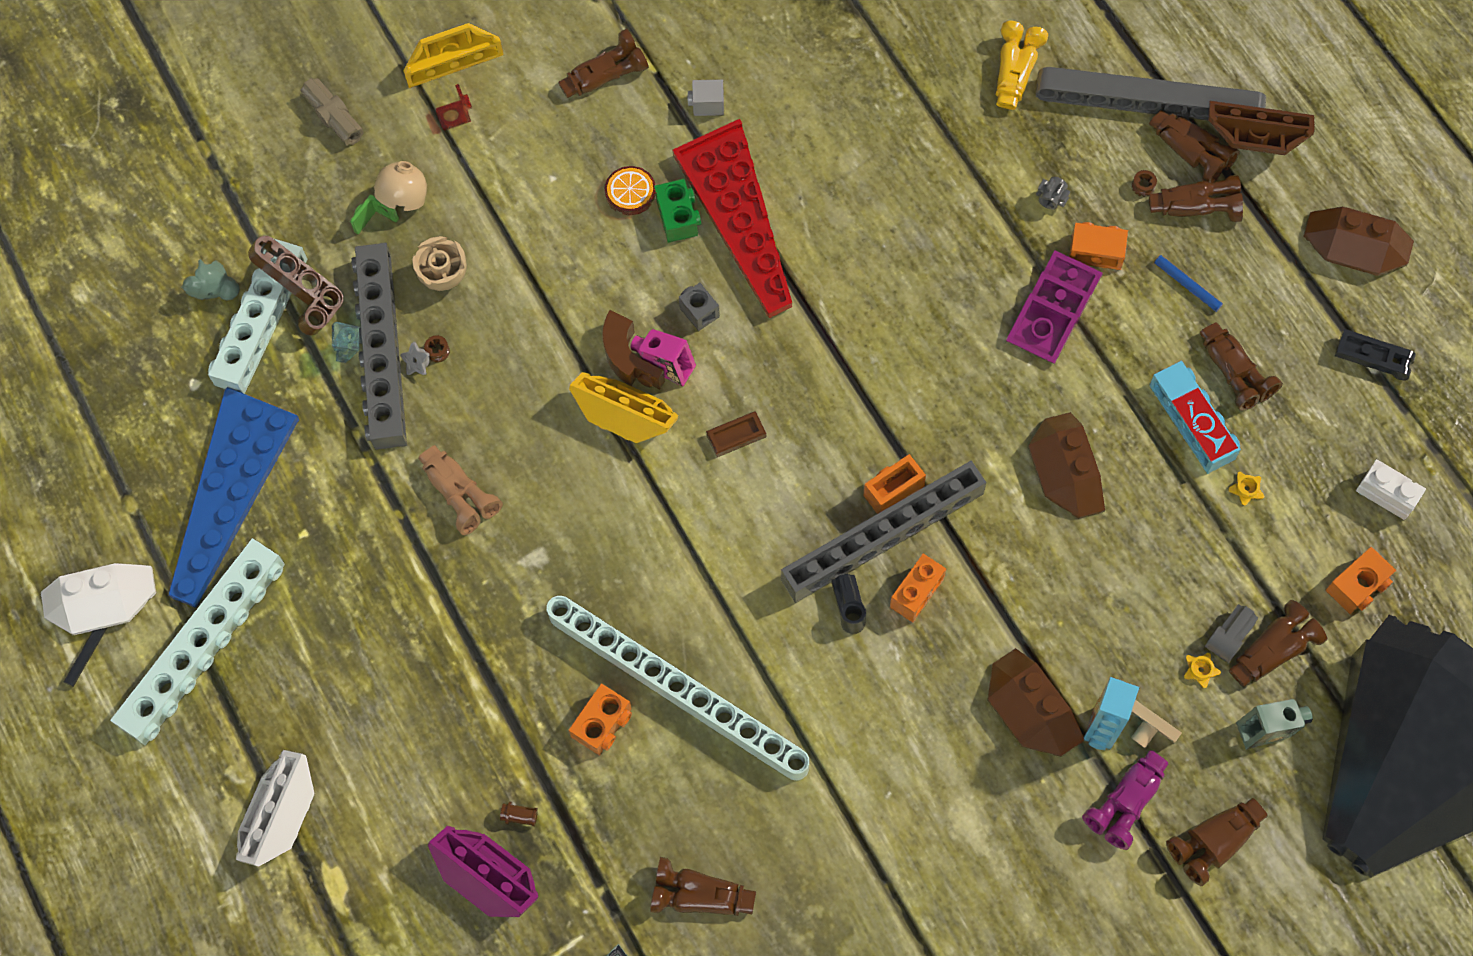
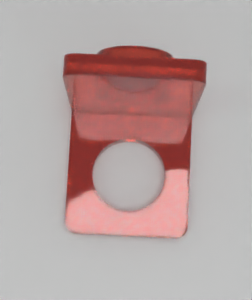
[436,84,472,130]

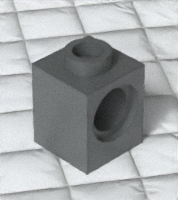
[679,283,720,331]

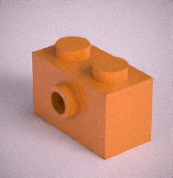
[863,454,926,514]

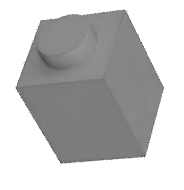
[688,80,724,116]

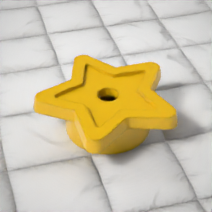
[1228,472,1264,506]
[1184,652,1221,688]

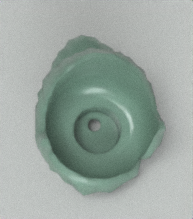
[181,259,240,301]

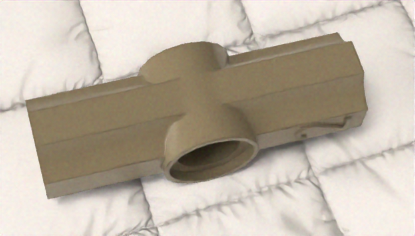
[300,78,364,145]

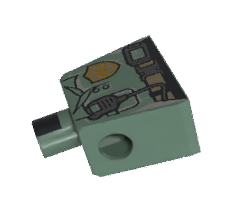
[1236,699,1313,749]

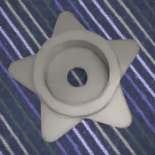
[400,342,429,375]

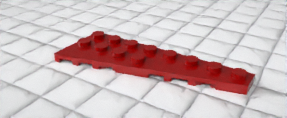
[672,118,792,318]

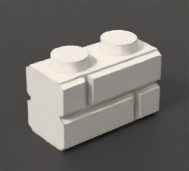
[1356,459,1426,520]

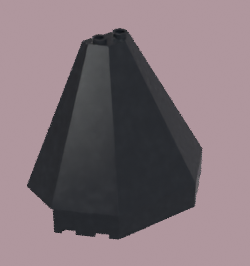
[1322,615,1473,878]

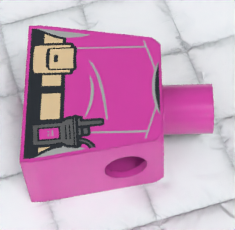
[630,329,696,387]

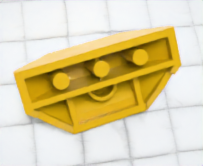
[403,23,504,88]
[569,372,679,443]

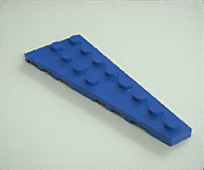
[169,387,299,608]

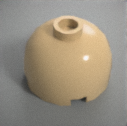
[374,161,427,211]
[412,236,467,291]

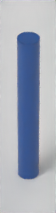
[1154,255,1223,312]

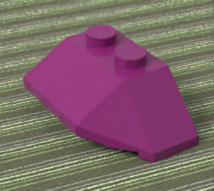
[428,826,539,917]

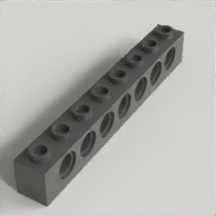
[351,243,407,450]
[781,461,987,603]

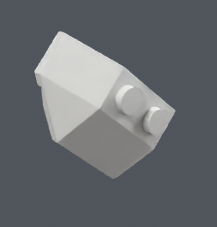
[41,563,156,635]
[236,750,314,867]

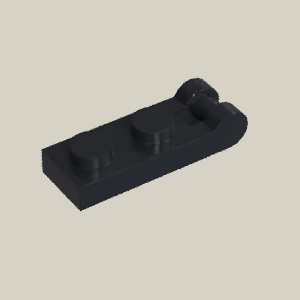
[1335,329,1416,381]

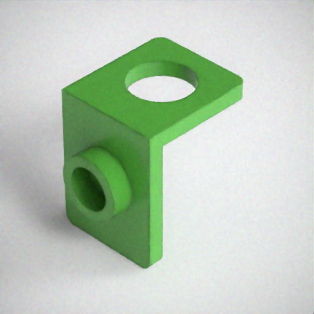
[350,194,399,234]

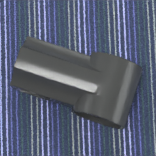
[1204,604,1258,663]

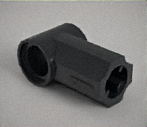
[831,573,866,634]

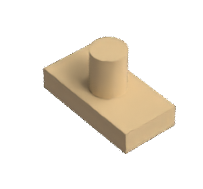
[1131,700,1182,748]

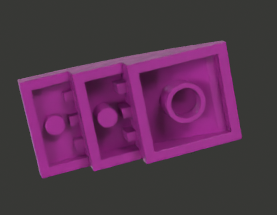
[1006,250,1103,364]

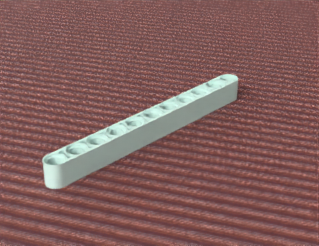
[547,596,809,780]

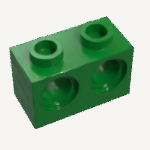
[654,179,701,243]

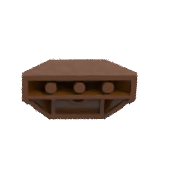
[1208,101,1315,155]
[1303,206,1414,276]
[1028,412,1105,519]
[987,648,1085,757]

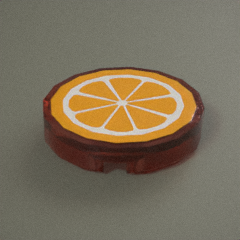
[604,166,656,216]

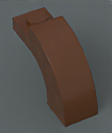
[603,310,665,390]

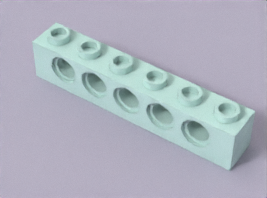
[208,238,308,394]

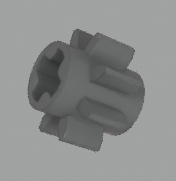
[1036,177,1070,210]

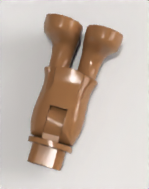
[418,445,503,535]

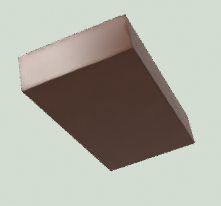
[706,411,767,458]

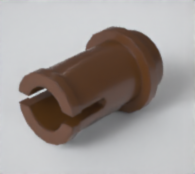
[500,801,538,827]

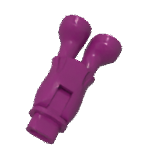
[1082,750,1169,850]

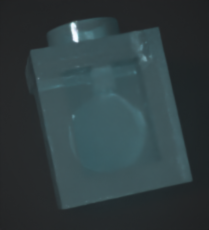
[332,322,359,363]

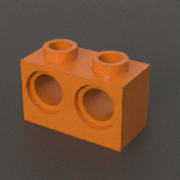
[890,553,947,623]
[569,683,632,756]

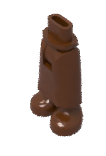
[1149,110,1240,183]
[1166,798,1268,886]

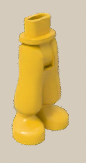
[996,21,1048,110]

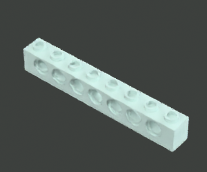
[110,538,285,745]

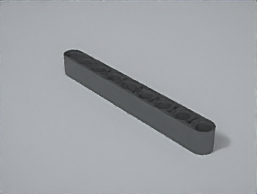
[1036,67,1266,121]

